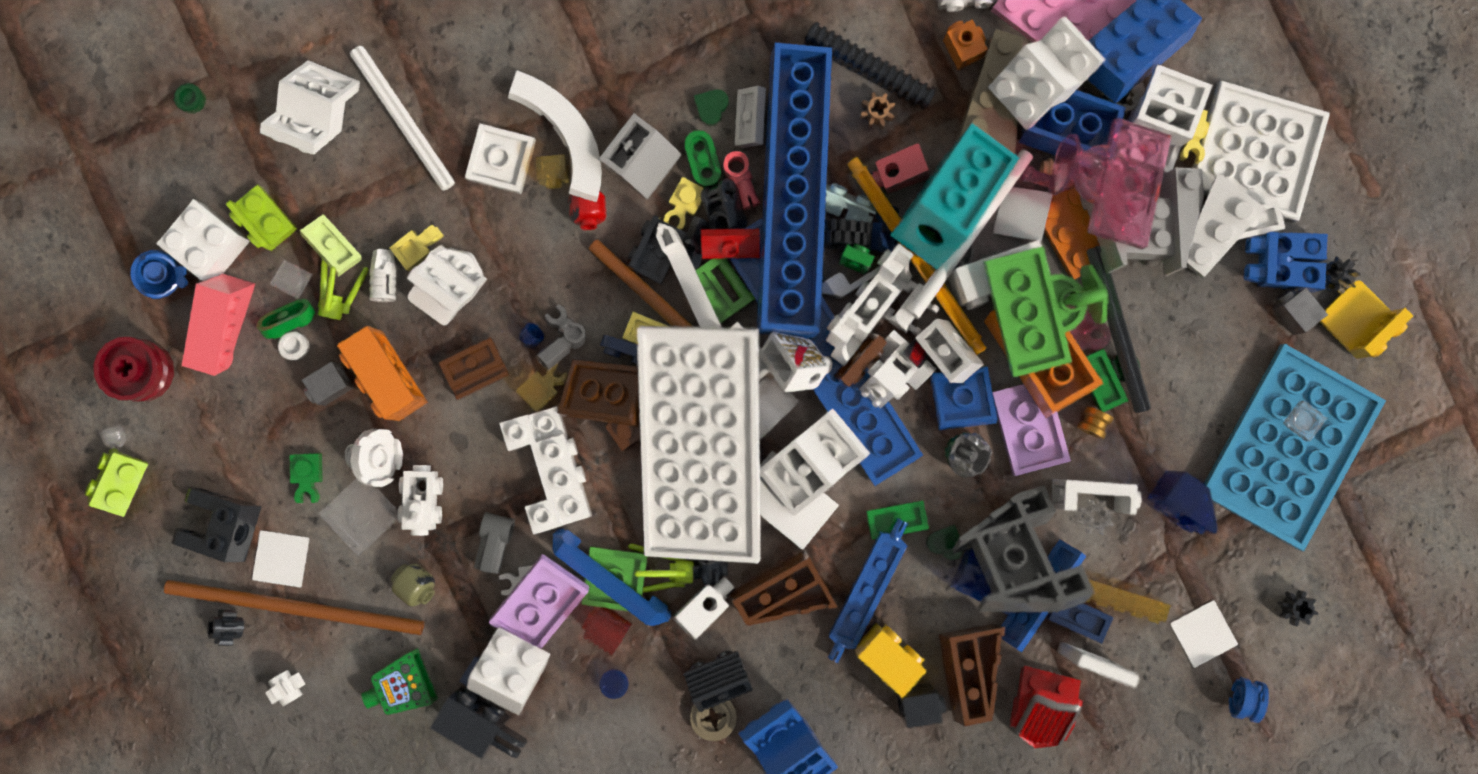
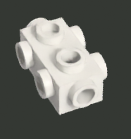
[398,465,443,535]

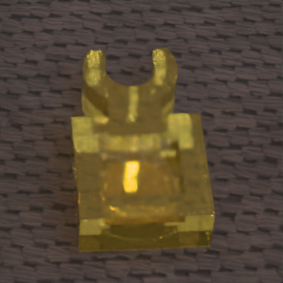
[516,363,568,413]

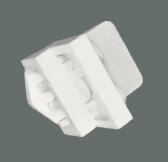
[407,245,487,325]

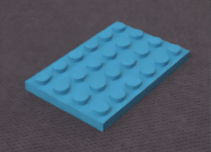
[1198,344,1386,551]

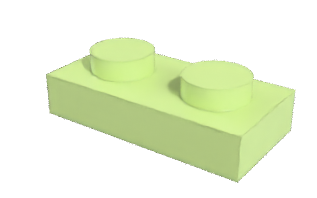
[300,214,361,276]

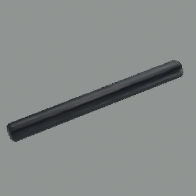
[1087,246,1151,413]

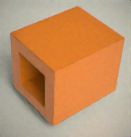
[943,19,988,70]

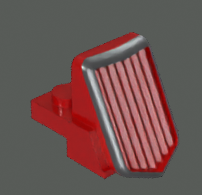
[1009,666,1083,749]

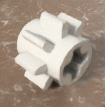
[265,670,305,707]

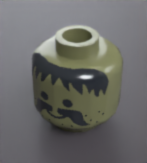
[391,563,435,607]

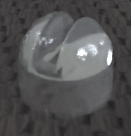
[99,425,126,449]

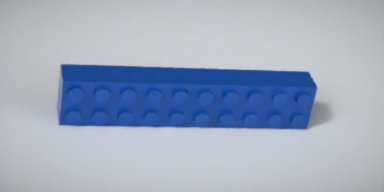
[757,43,832,338]

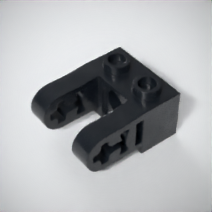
[171,486,262,562]

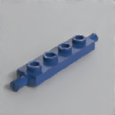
[828,518,909,663]

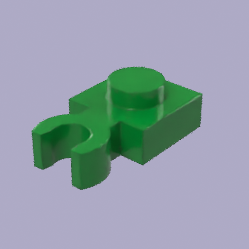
[290,454,323,503]

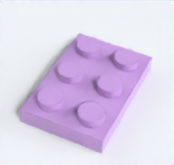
[992,384,1071,476]
[489,554,589,649]

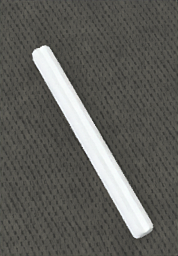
[350,46,455,191]

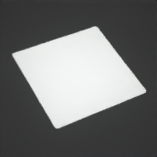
[993,187,1053,241]
[252,530,309,587]
[1171,600,1238,668]

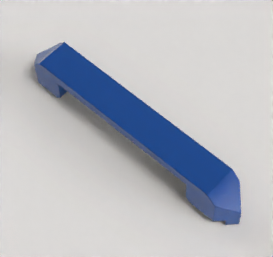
[552,528,672,626]

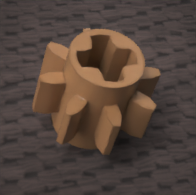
[860,92,895,129]

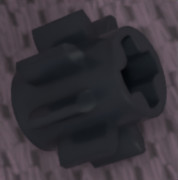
[1325,256,1360,294]
[693,559,728,585]
[1277,590,1318,627]
[207,610,244,646]

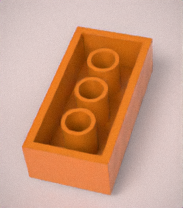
[984,310,1103,419]

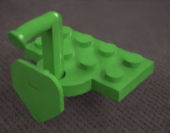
[983,246,1108,377]

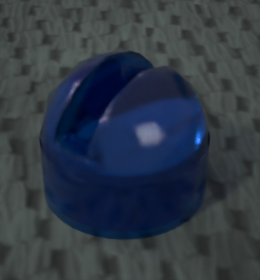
[518,323,544,348]

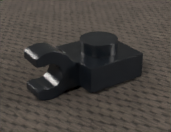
[683,216,711,270]

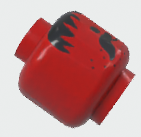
[569,191,607,230]

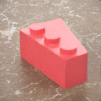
[181,274,255,376]

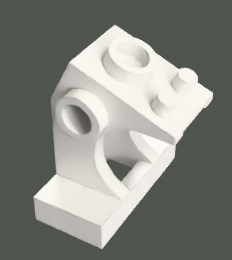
[859,330,936,408]

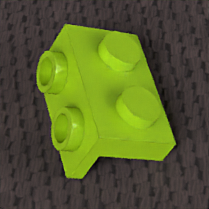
[84,447,148,517]

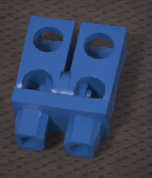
[1244,232,1328,293]

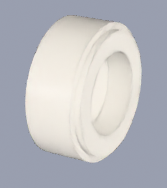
[278,331,309,361]

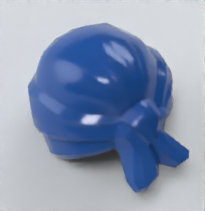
[131,249,188,299]

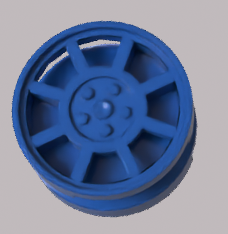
[1229,677,1269,723]

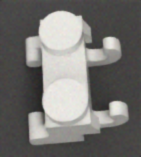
[882,280,940,336]

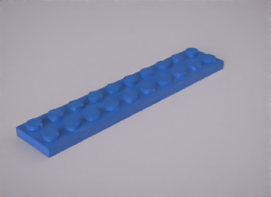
[729,218,923,486]

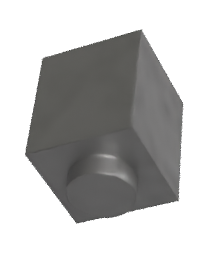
[1272,288,1328,335]
[302,362,355,406]

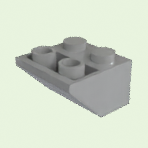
[599,113,681,200]

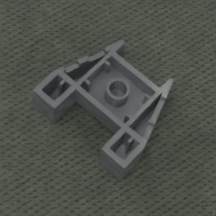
[952,485,1095,612]

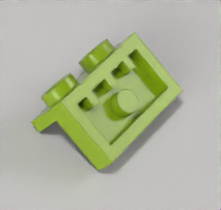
[226,184,297,251]

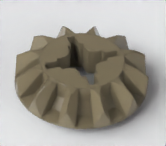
[690,700,737,741]

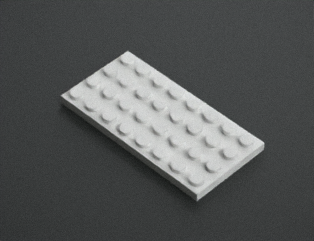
[637,326,761,563]

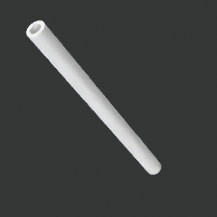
[907,149,1033,319]

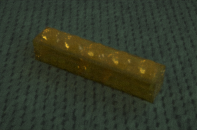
[1087,579,1171,624]

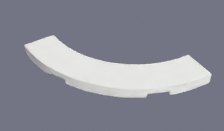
[508,71,602,202]

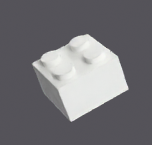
[157,199,250,281]
[467,627,550,715]

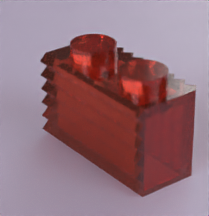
[581,607,632,655]

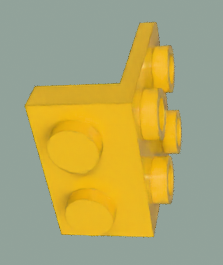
[1320,280,1413,359]

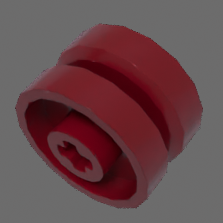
[93,337,174,402]

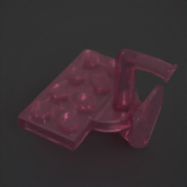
[1021,118,1172,250]

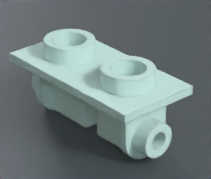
[825,183,877,224]

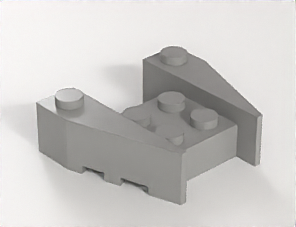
[1079,162,1204,276]

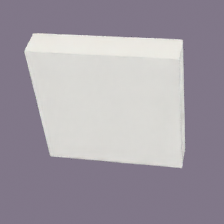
[465,124,536,194]

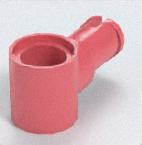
[723,151,760,210]

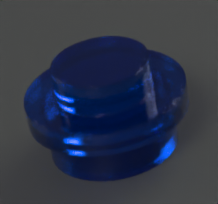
[600,669,629,699]

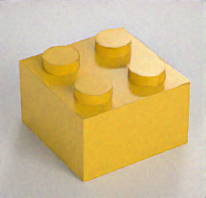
[854,623,926,698]

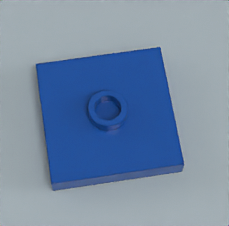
[930,366,998,430]

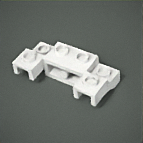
[826,244,914,366]
[500,406,592,535]

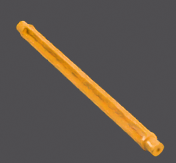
[847,157,987,355]

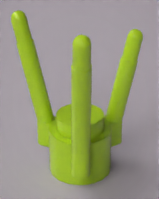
[318,259,369,320]
[628,543,693,593]

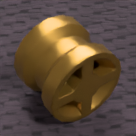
[1077,407,1114,439]

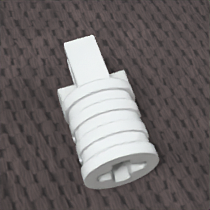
[369,249,396,302]

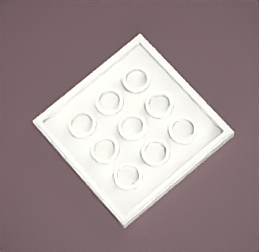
[1193,81,1330,222]

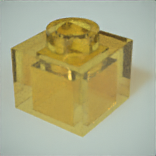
[535,155,569,189]

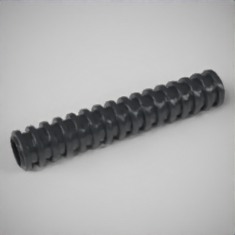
[804,22,936,110]

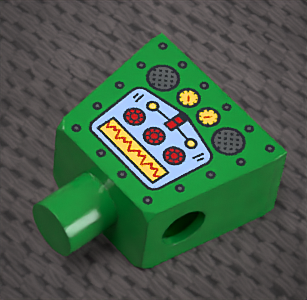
[361,648,438,715]

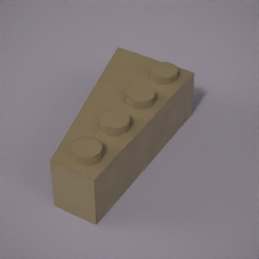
[956,29,1023,154]

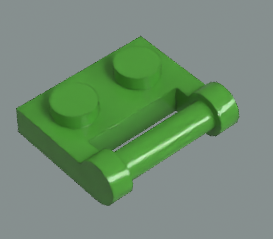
[696,258,755,324]

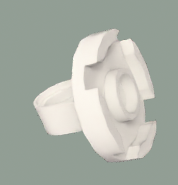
[345,429,403,487]

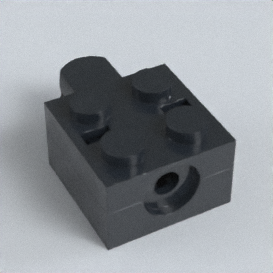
[430,687,527,759]

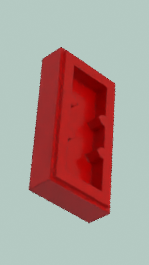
[701,229,760,259]

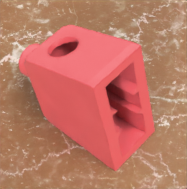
[870,143,930,194]

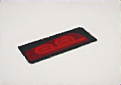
[902,336,929,369]

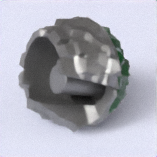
[944,432,992,478]

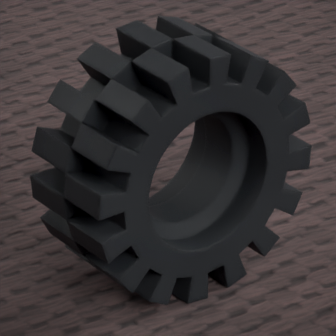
[824,219,872,250]

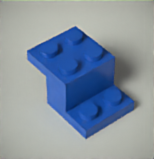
[739,699,838,774]

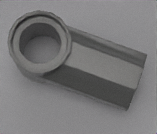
[474,512,515,574]

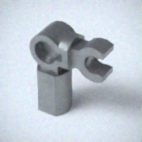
[536,304,585,371]

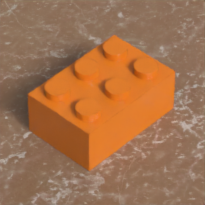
[337,326,428,421]

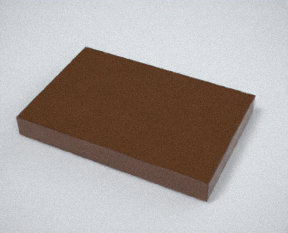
[557,359,640,426]

